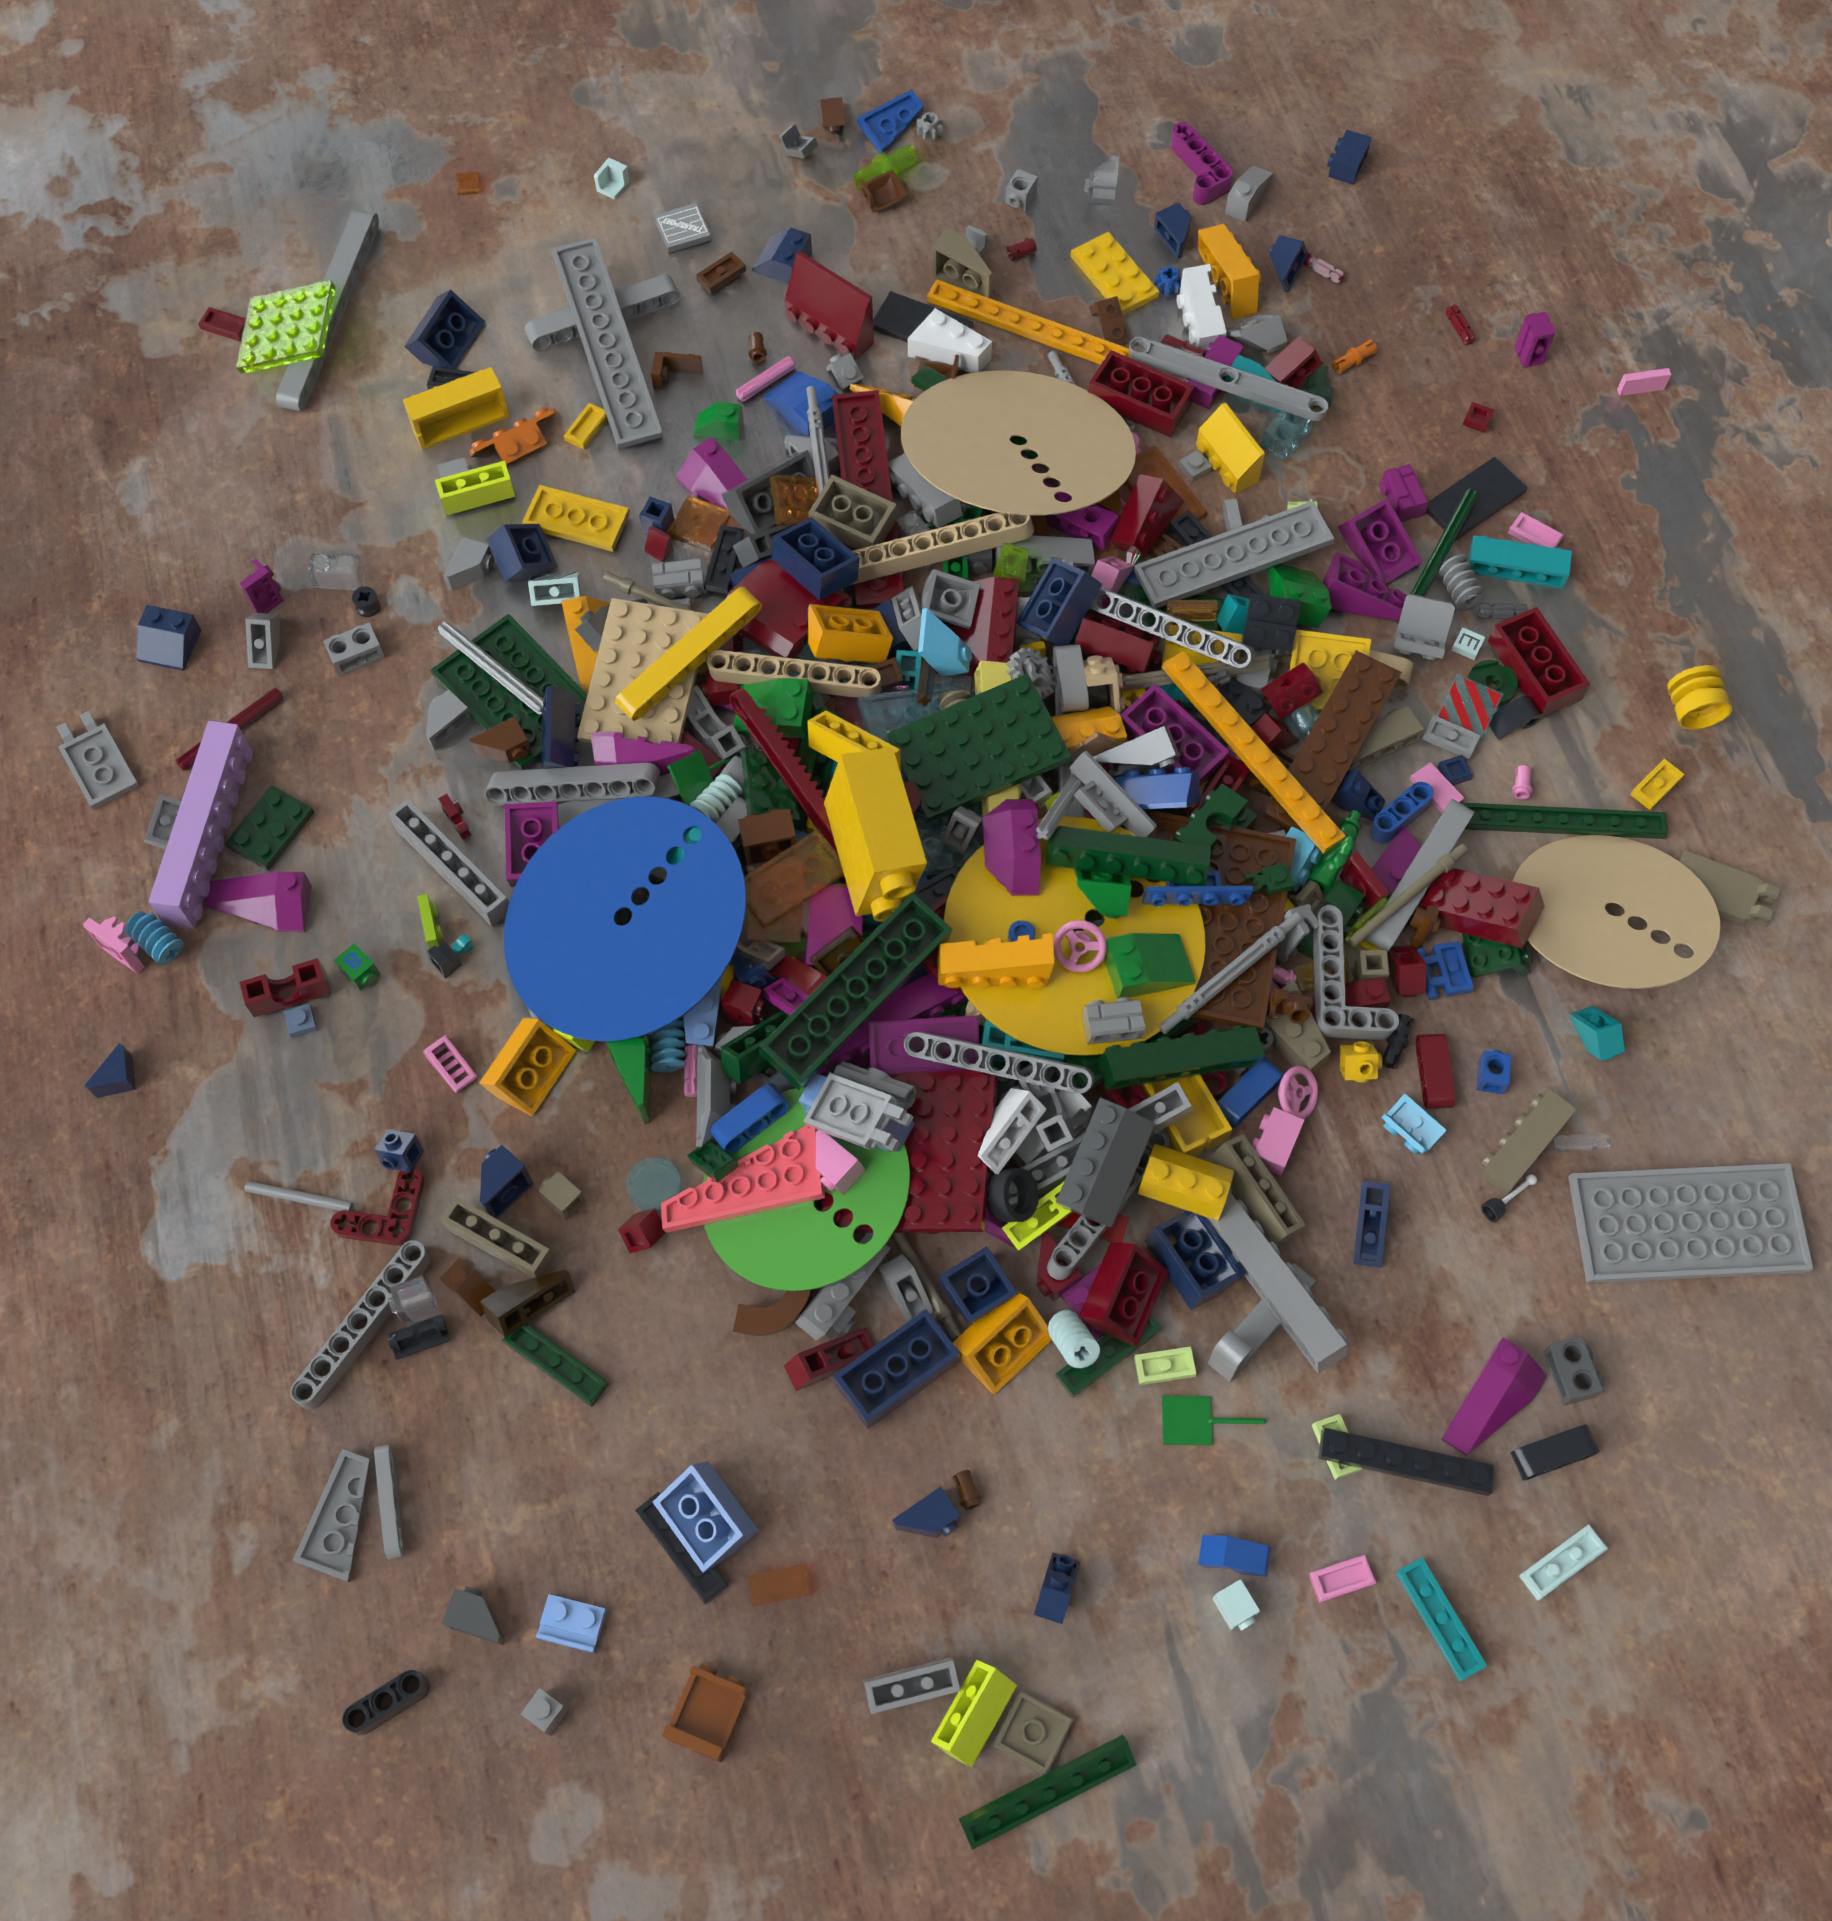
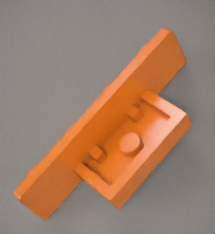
[469,407,556,465]

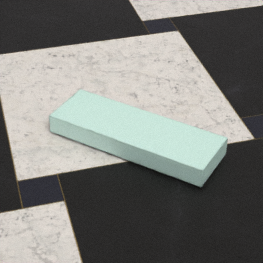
[1519,1524,1608,1601]

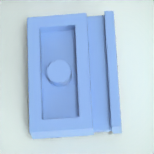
[536,1594,607,1653]

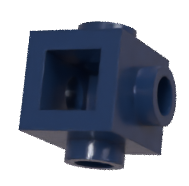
[374,1129,424,1172]

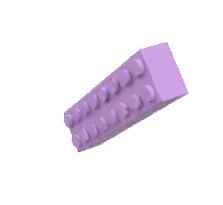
[148,721,253,929]

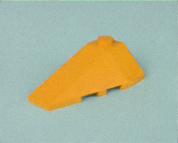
[850,384,916,426]
[561,596,610,695]

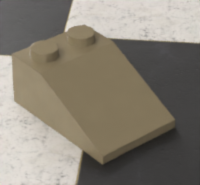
[932,228,992,299]

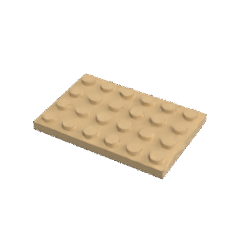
[577,598,708,744]

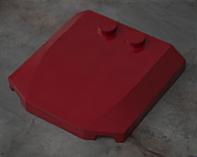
[726,559,852,659]

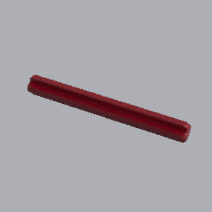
[175,688,283,771]

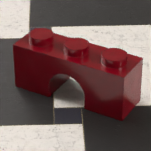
[240,958,331,1017]

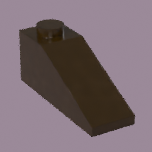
[480,1269,575,1337]

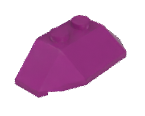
[982,799,1041,896]

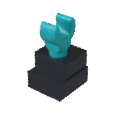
[427,933,474,979]

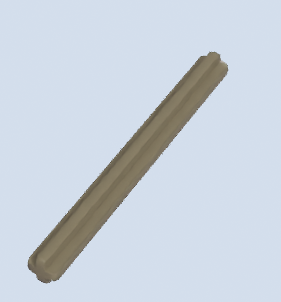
[1122,655,1270,690]

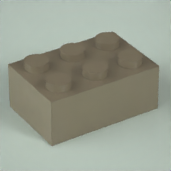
[808,475,897,549]

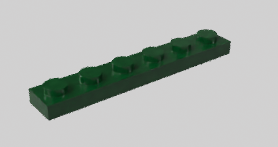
[959,1735,1137,1850]

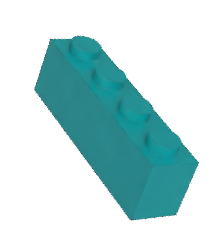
[1467,536,1572,589]

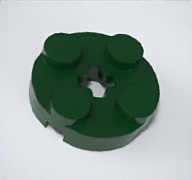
[1465,660,1518,708]

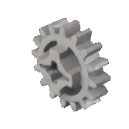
[1007,647,1056,700]

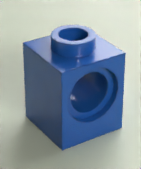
[1476,1050,1511,1094]

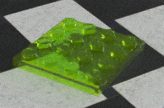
[236,280,336,374]

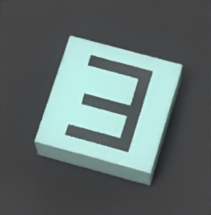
[1451,627,1485,660]

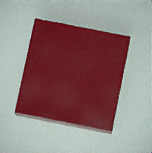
[1339,851,1389,916]

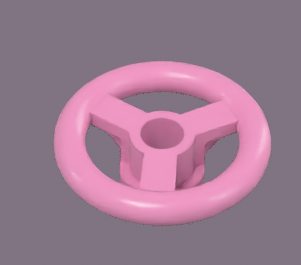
[1053,920,1107,972]
[1278,1066,1318,1119]

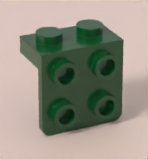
[1462,933,1532,978]

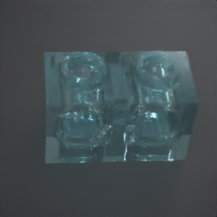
[1260,410,1312,460]

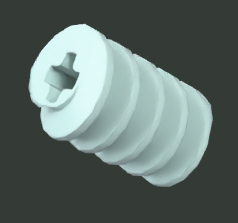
[690,774,743,824]
[1048,1310,1100,1368]

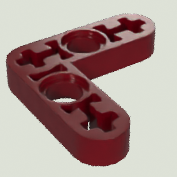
[330,1167,425,1246]

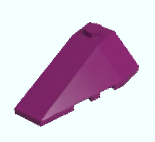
[591,732,697,776]
[204,871,312,932]
[1441,1337,1547,1456]

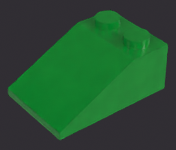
[1267,564,1331,628]
[733,678,814,739]
[1104,933,1195,999]
[606,1035,653,1125]

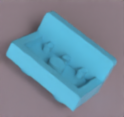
[1381,1094,1448,1155]

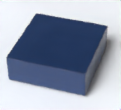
[1437,755,1473,786]

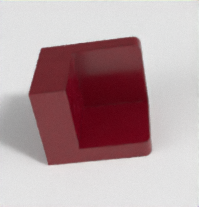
[618,1208,666,1253]

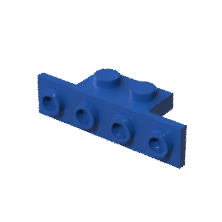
[1142,870,1253,906]

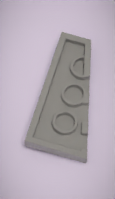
[292,1449,370,1583]

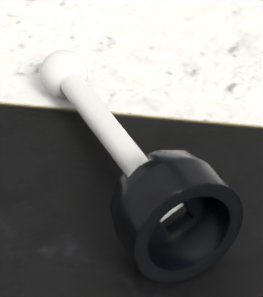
[1481,1174,1537,1223]

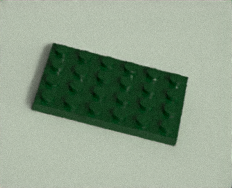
[430,614,587,770]
[886,673,1072,823]

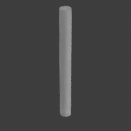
[244,1181,353,1211]

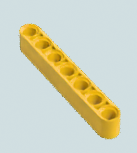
[615,587,762,721]

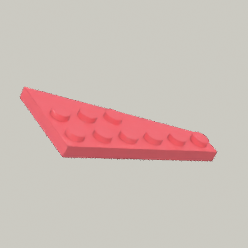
[661,1124,825,1233]

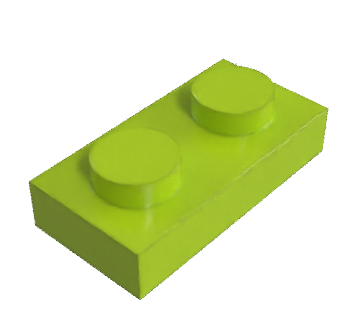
[417,894,444,949]

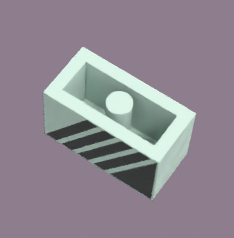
[528,572,583,606]

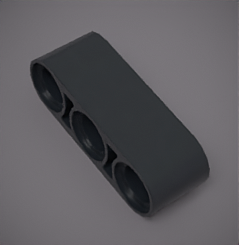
[1510,1424,1600,1481]
[342,1670,430,1735]

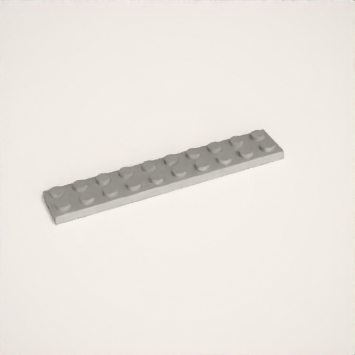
[551,237,663,449]

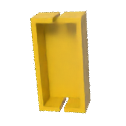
[403,367,510,450]
[1139,1038,1232,1157]

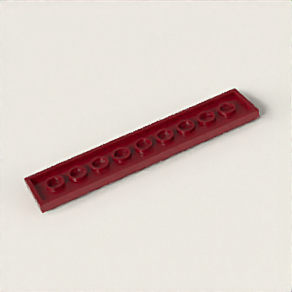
[832,390,904,609]

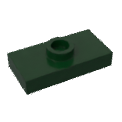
[687,1141,739,1182]

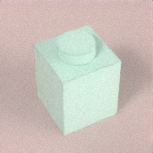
[1212,1579,1260,1631]

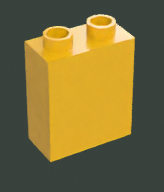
[824,747,927,922]

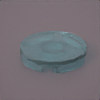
[626,1157,681,1211]

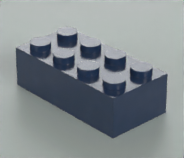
[833,1309,960,1429]

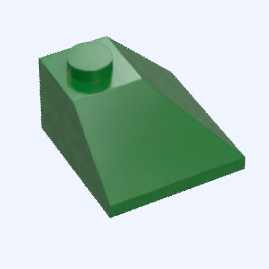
[1073,869,1132,919]

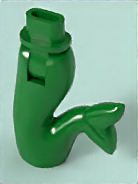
[1306,810,1361,895]

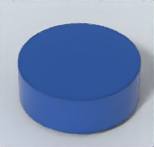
[1008,921,1036,942]

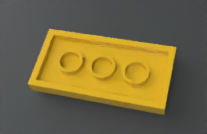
[1070,231,1160,316]
[522,485,630,552]

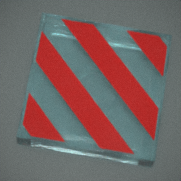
[1437,674,1504,741]

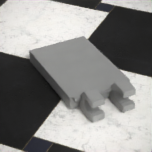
[56,711,140,810]
[803,1073,914,1152]

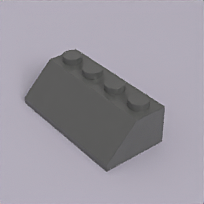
[721,450,818,535]
[1056,1098,1155,1228]

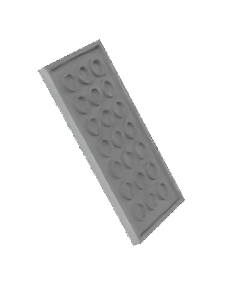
[1568,1163,1814,1283]

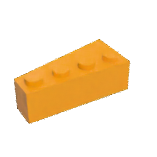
[1198,224,1261,319]
[937,933,1054,988]

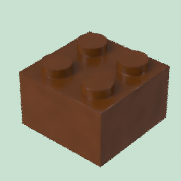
[738,809,799,865]

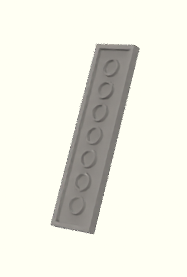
[1134,501,1334,608]

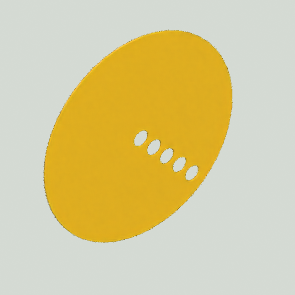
[944,816,1205,1056]

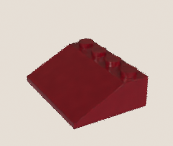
[785,251,874,361]
[936,577,1019,677]

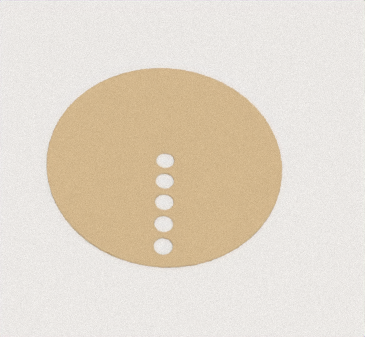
[901,371,1136,515]

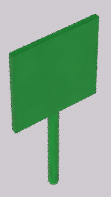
[668,750,741,805]
[1162,1396,1266,1446]

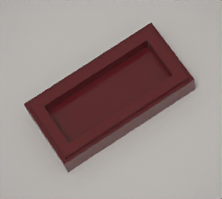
[198,307,251,342]

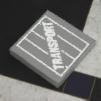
[654,203,711,253]

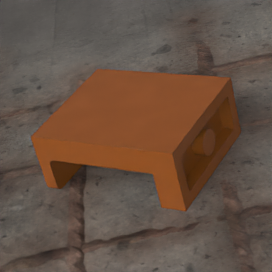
[662,1664,749,1763]

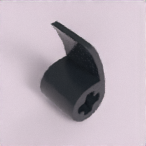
[1488,695,1542,740]

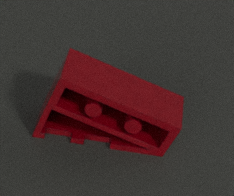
[1110,474,1185,556]

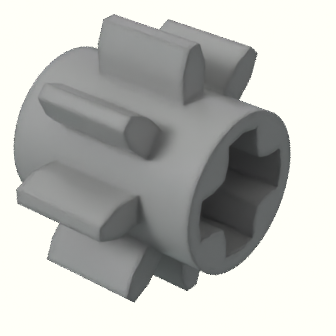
[917,112,943,141]

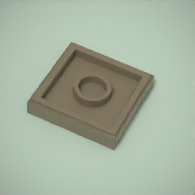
[992,1690,1074,1775]

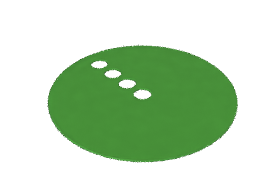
[703,1087,910,1291]

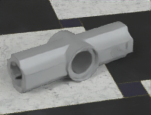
[833,1062,916,1111]

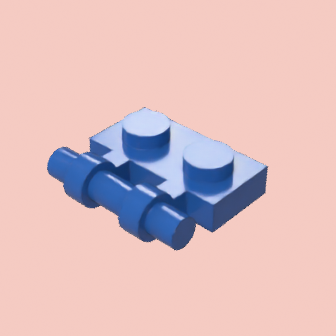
[1416,941,1474,1000]

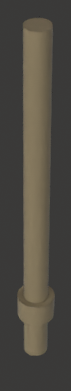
[603,571,740,641]
[1348,844,1468,947]
[893,1233,962,1341]

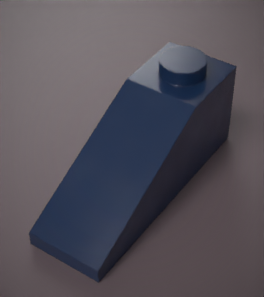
[1353,1178,1392,1268]

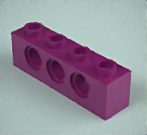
[1043,481,1119,551]

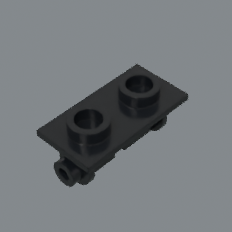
[388,1314,451,1360]

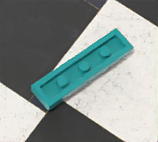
[1395,1557,1487,1682]

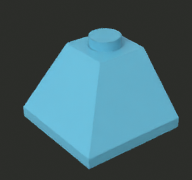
[918,608,972,678]

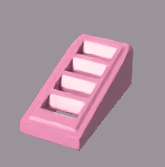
[423,1035,478,1093]

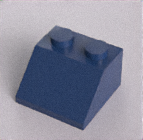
[752,227,812,284]
[487,523,558,582]
[136,605,202,671]
[480,1145,534,1219]
[939,1246,1018,1324]

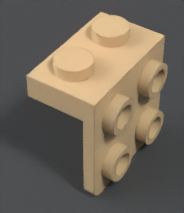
[1083,656,1125,714]

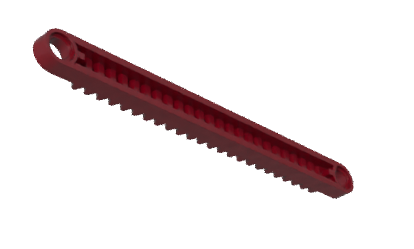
[730,688,884,922]

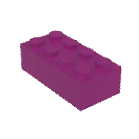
[1120,683,1230,786]

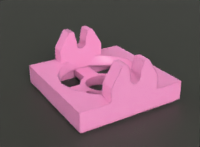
[83,916,145,974]

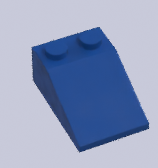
[763,371,839,436]

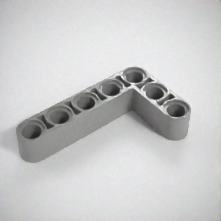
[1313,905,1399,1040]
[1208,1263,1317,1383]

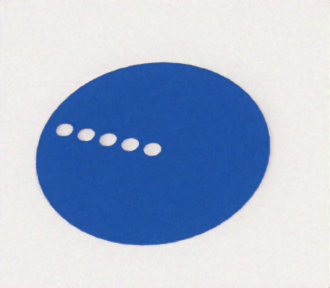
[504,797,746,1042]

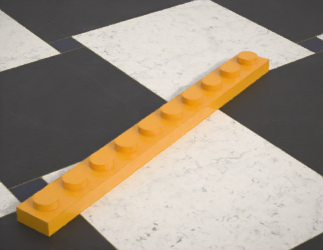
[927,279,1143,365]
[1162,651,1346,854]

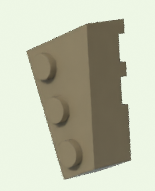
[1264,979,1331,1080]

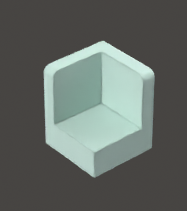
[594,158,630,199]

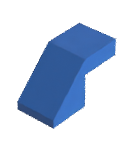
[1198,1535,1271,1577]

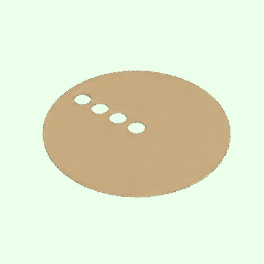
[1513,835,1720,989]

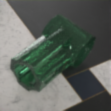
[1306,362,1332,408]

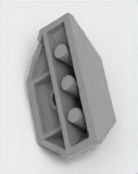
[696,1045,737,1148]

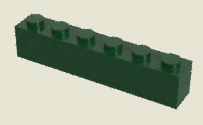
[1046,826,1211,886]
[1097,1025,1265,1091]

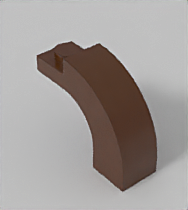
[733,1289,814,1336]

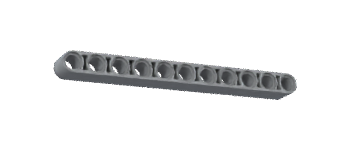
[276,210,379,411]

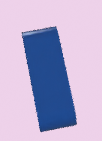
[1370,781,1433,844]
[1217,1057,1284,1129]
[710,1083,789,1154]

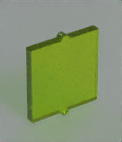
[1346,897,1387,942]

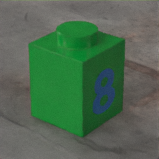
[334,943,380,991]

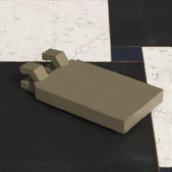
[1679,850,1781,927]

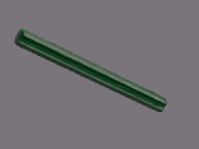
[1410,489,1478,597]

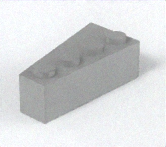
[994,535,1095,579]

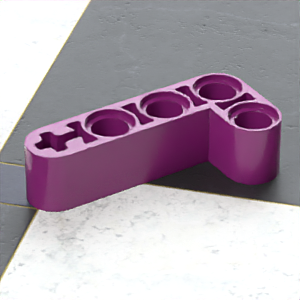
[1170,122,1233,205]

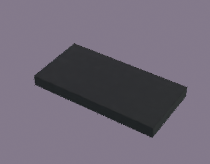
[873,291,973,343]
[1426,456,1528,541]

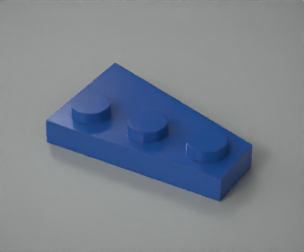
[857,89,924,155]

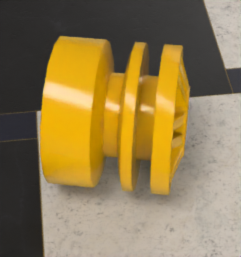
[1667,665,1733,730]

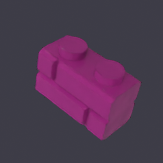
[1514,312,1556,368]
[1379,464,1429,522]

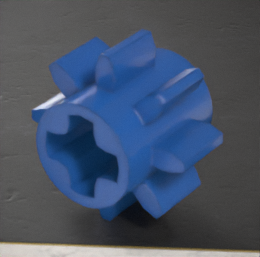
[1154,266,1182,296]

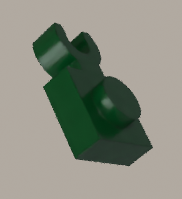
[1243,862,1295,896]

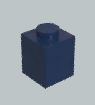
[639,496,675,534]

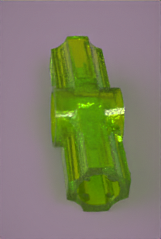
[853,144,918,191]

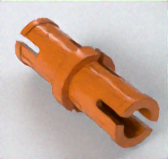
[1331,339,1377,375]

